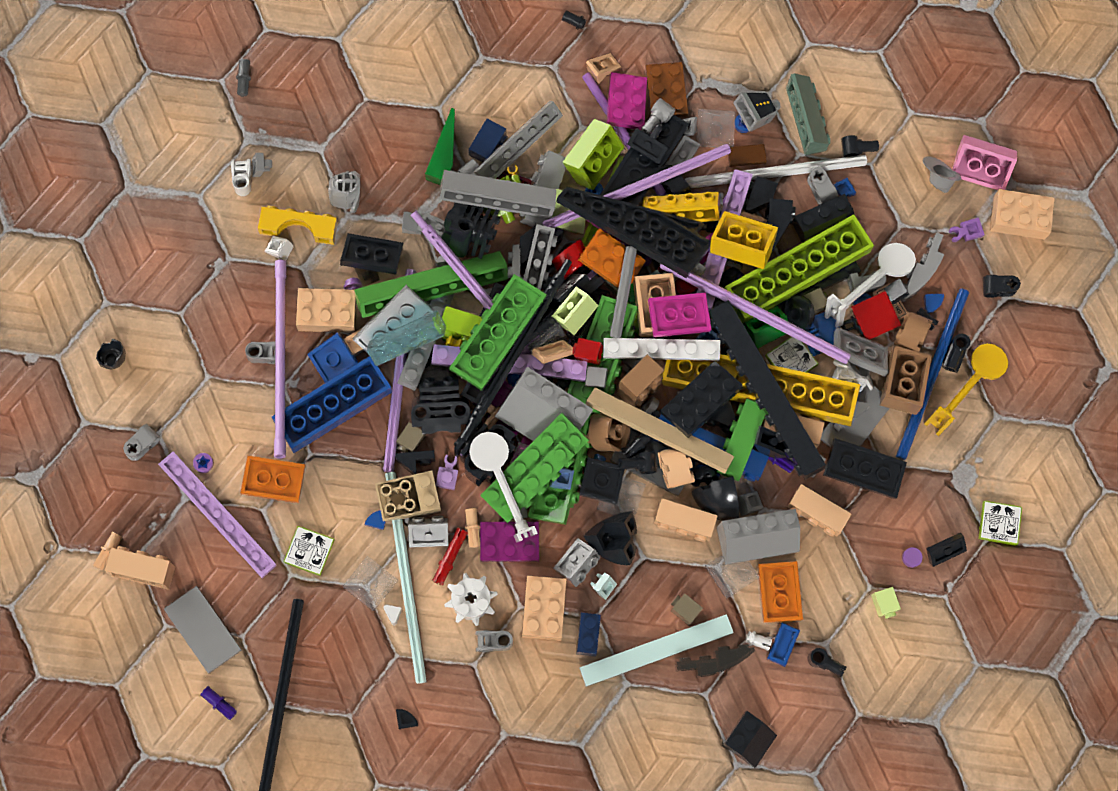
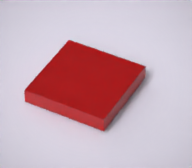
[850,291,901,340]

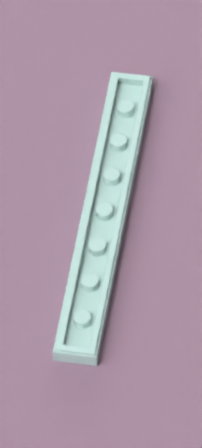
[579,614,734,687]

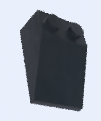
[765,198,796,258]

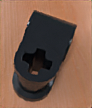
[660,165,691,195]
[983,275,1021,298]

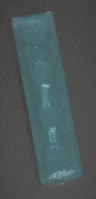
[367,310,446,366]

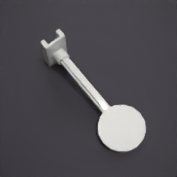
[824,243,916,328]
[469,432,538,542]

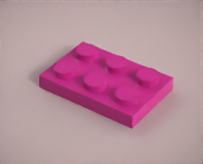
[607,72,647,130]
[648,293,711,337]

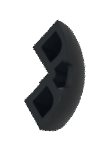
[692,476,739,521]
[584,511,637,565]

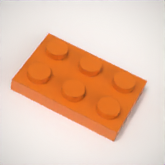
[578,228,646,288]
[240,455,306,503]
[758,561,803,623]

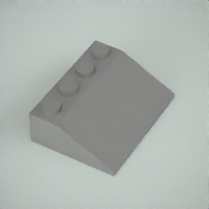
[495,367,593,441]

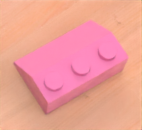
[952,135,1017,190]

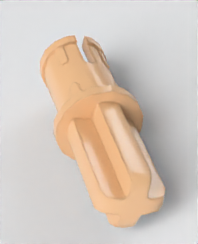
[465,508,480,548]
[93,532,123,571]

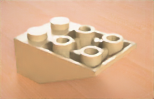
[375,471,441,522]

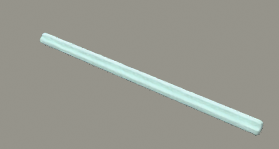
[385,472,427,684]

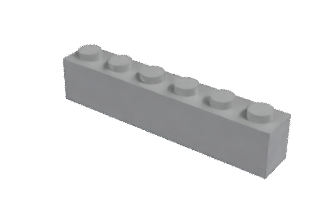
[439,170,556,219]

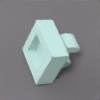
[590,572,617,600]

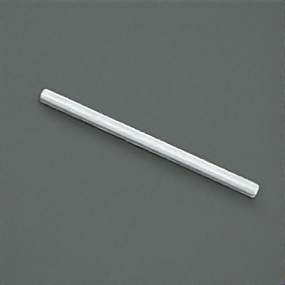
[685,155,867,188]

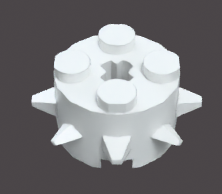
[444,573,498,626]

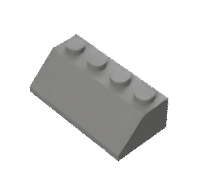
[716,509,800,565]

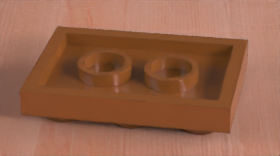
[645,62,688,117]

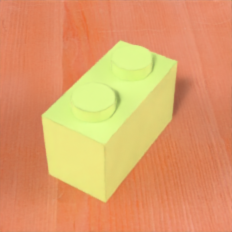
[552,287,598,335]

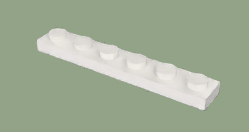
[603,338,720,361]

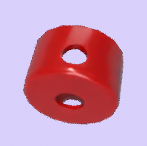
[552,239,586,279]

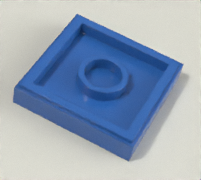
[307,332,358,383]

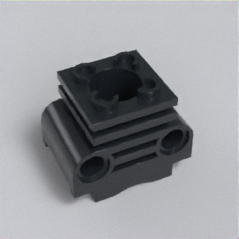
[441,202,501,259]
[411,376,470,434]
[454,420,515,487]

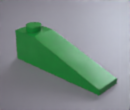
[425,108,455,185]

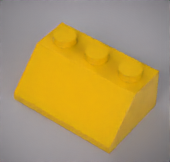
[710,211,778,269]

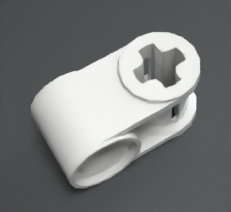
[231,159,252,196]

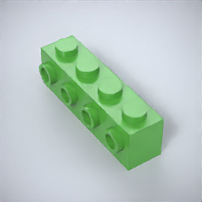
[717,399,766,481]

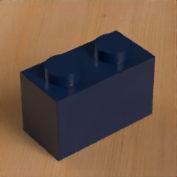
[469,118,508,163]
[576,612,601,657]

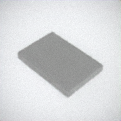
[834,327,888,377]

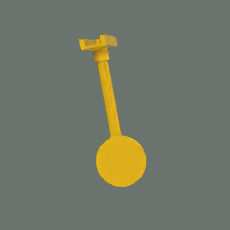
[924,343,1008,436]

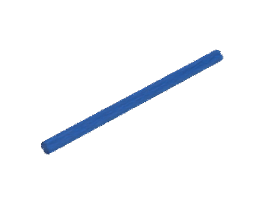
[896,288,969,460]

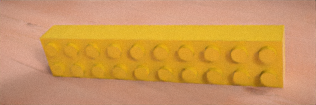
[662,354,860,426]

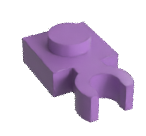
[948,218,985,242]

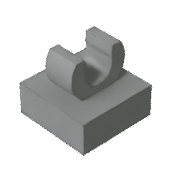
[252,153,272,177]

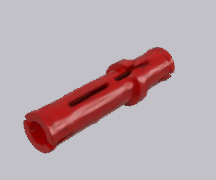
[432,528,468,586]

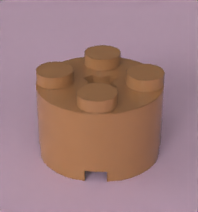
[894,312,933,352]
[586,412,630,452]

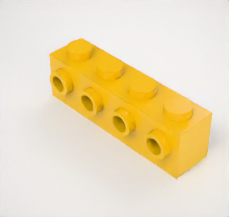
[643,192,720,222]

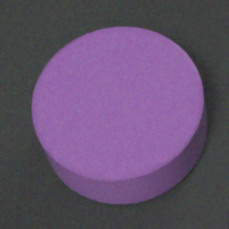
[902,547,923,568]

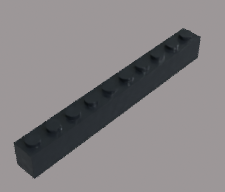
[709,300,826,480]

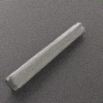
[610,246,637,338]

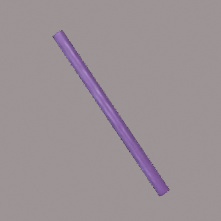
[582,72,667,196]

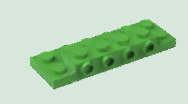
[449,274,547,390]
[567,295,638,414]
[480,412,590,523]
[528,412,593,525]

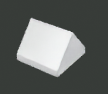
[384,605,402,626]

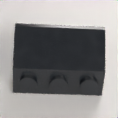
[792,194,855,243]

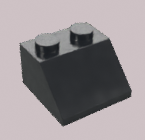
[722,711,777,768]

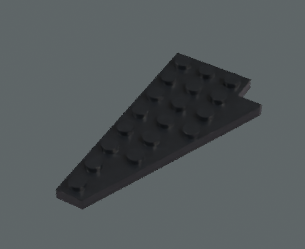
[556,187,711,278]

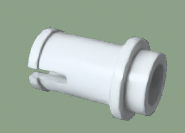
[746,631,772,651]

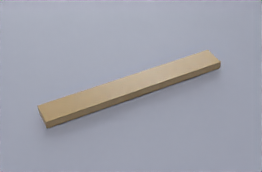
[586,388,734,474]

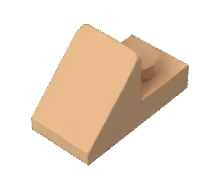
[586,53,621,84]

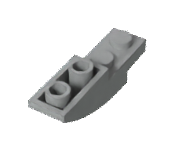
[900,232,944,302]

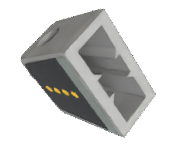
[733,91,780,132]

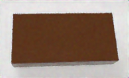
[728,144,767,167]

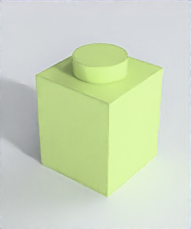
[871,587,901,619]

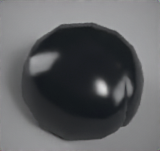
[96,339,126,370]
[691,464,721,487]

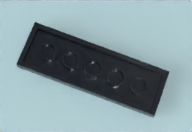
[600,115,689,205]

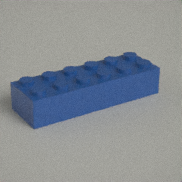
[271,356,392,453]

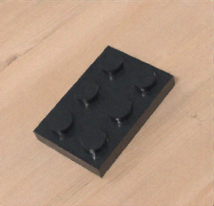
[340,233,404,275]

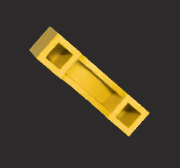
[258,206,338,245]

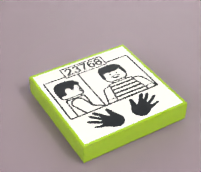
[765,337,818,373]
[978,501,1022,546]
[283,526,335,576]

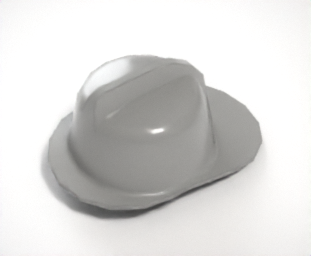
[923,157,961,193]

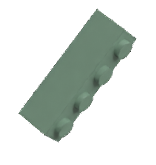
[786,73,830,156]

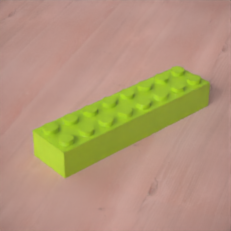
[724,215,874,324]

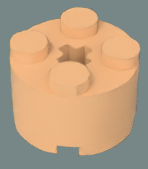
[658,448,695,489]

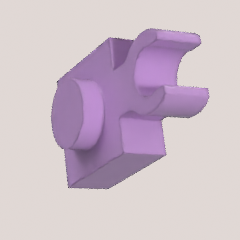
[435,455,458,490]

